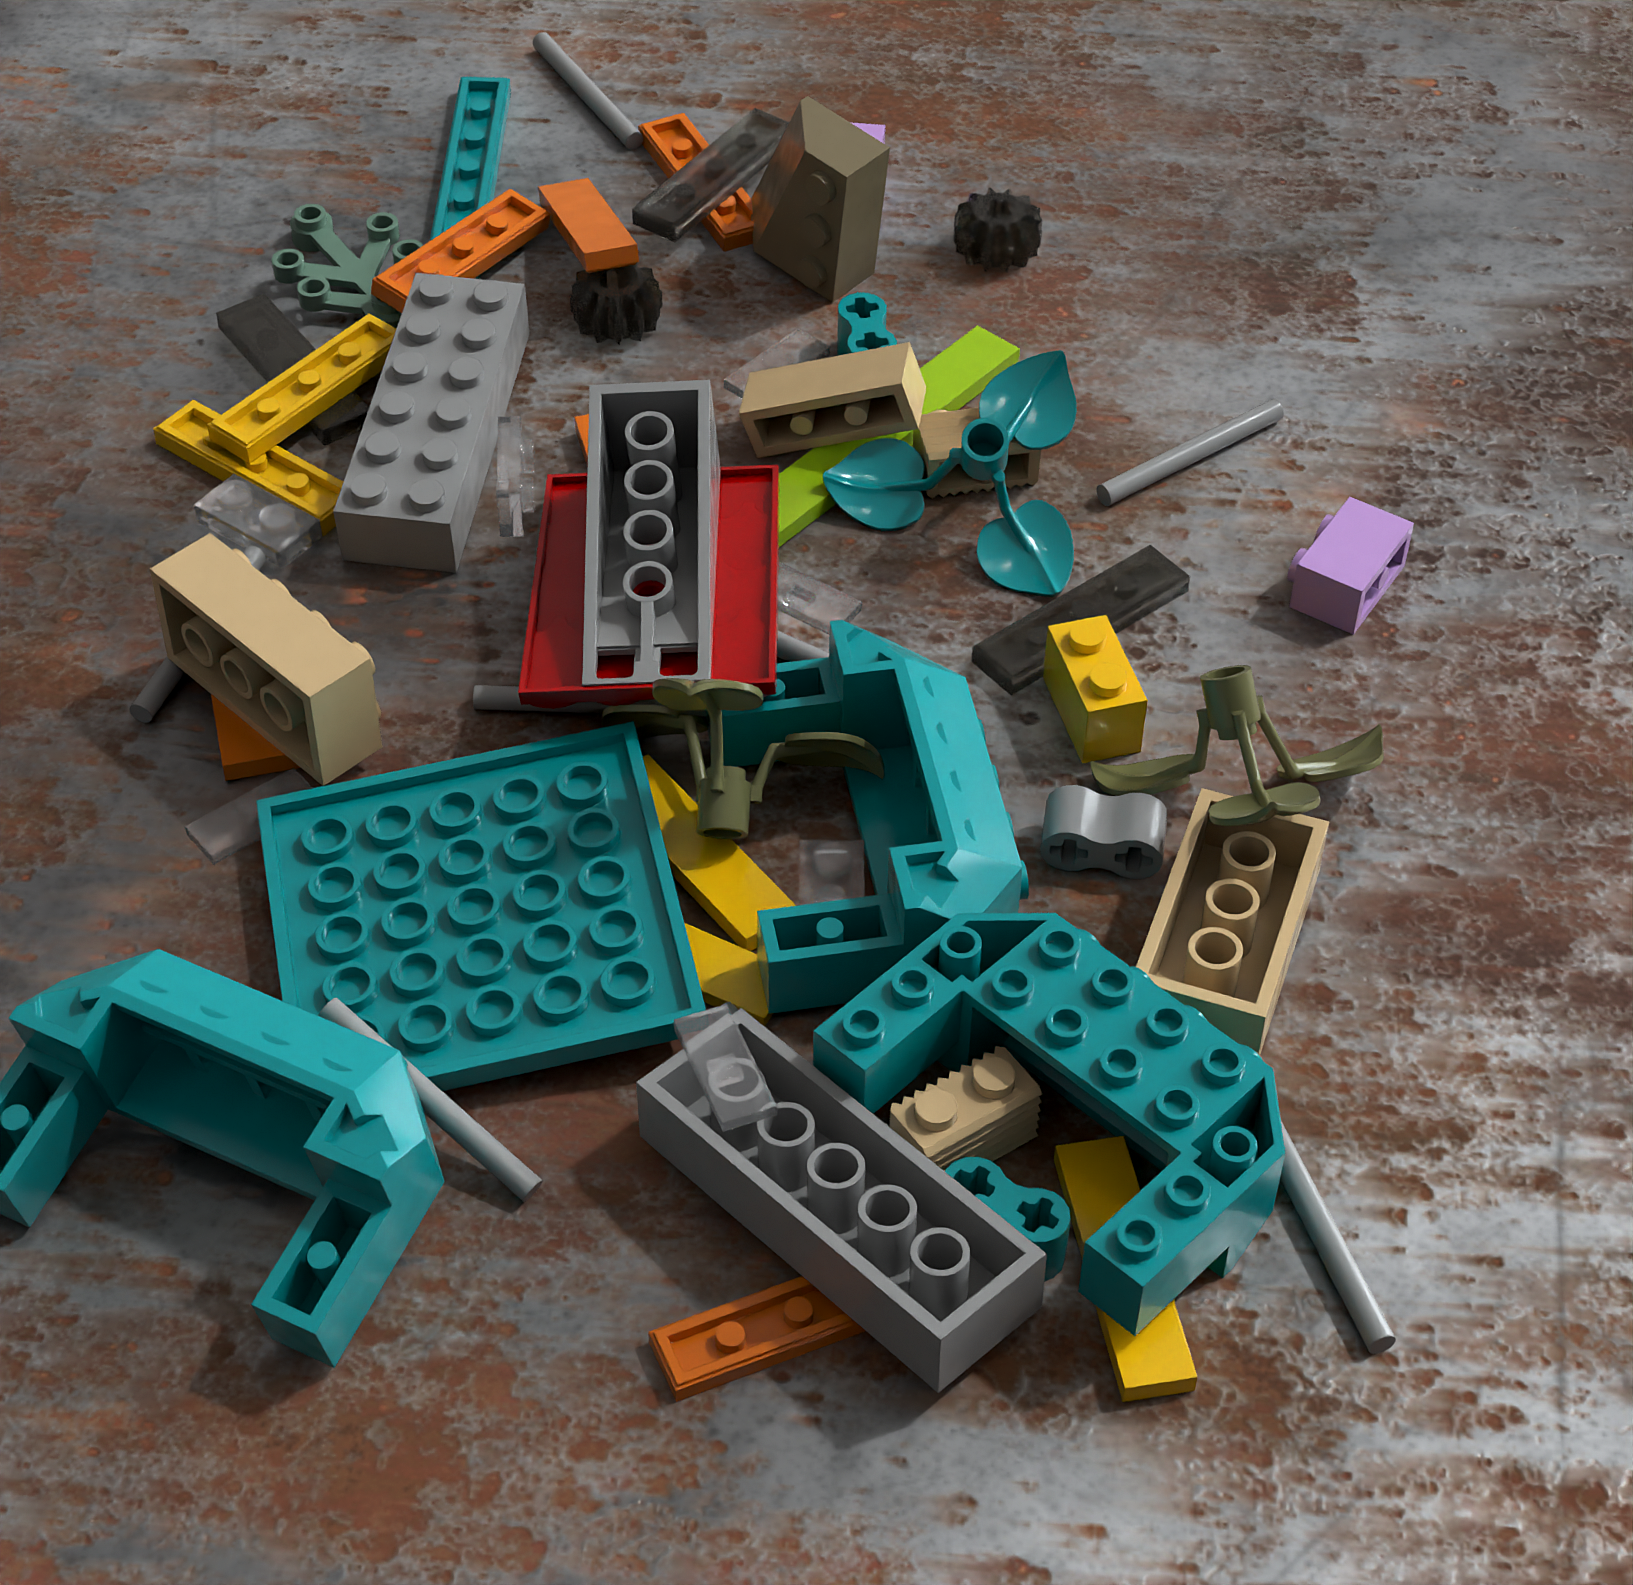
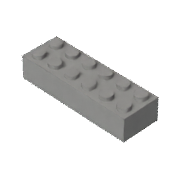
[333,273,530,573]
[636,1008,1047,1393]

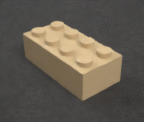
[150,533,382,786]
[1136,788,1329,1056]

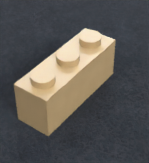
[739,342,926,458]

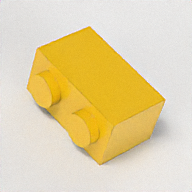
[1043,615,1148,764]

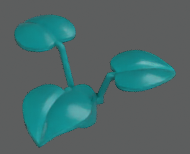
[823,350,1077,597]

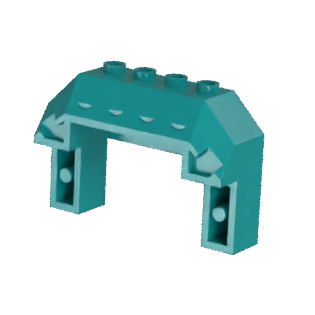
[706,620,1029,1014]
[813,913,1286,1336]
[0,949,445,1368]

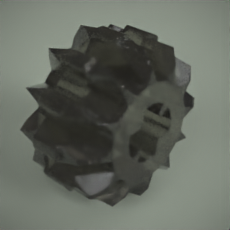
[953,188,1042,273]
[570,263,663,345]

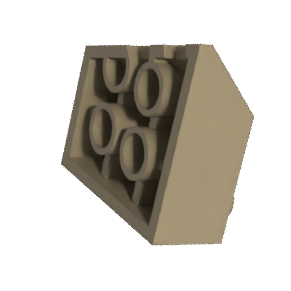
[751,96,890,303]

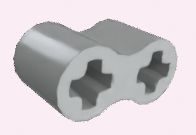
[1040,785,1167,879]

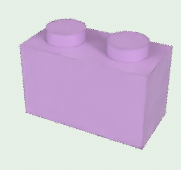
[1287,497,1414,635]

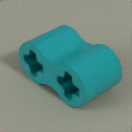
[837,292,897,356]
[945,1157,1071,1281]

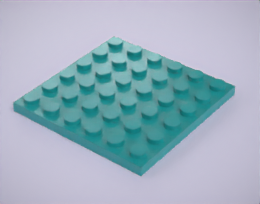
[256,721,710,1091]

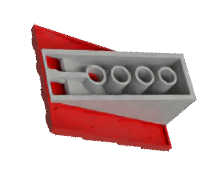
[518,380,780,709]

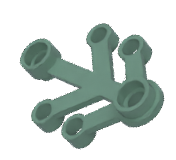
[272,204,423,329]

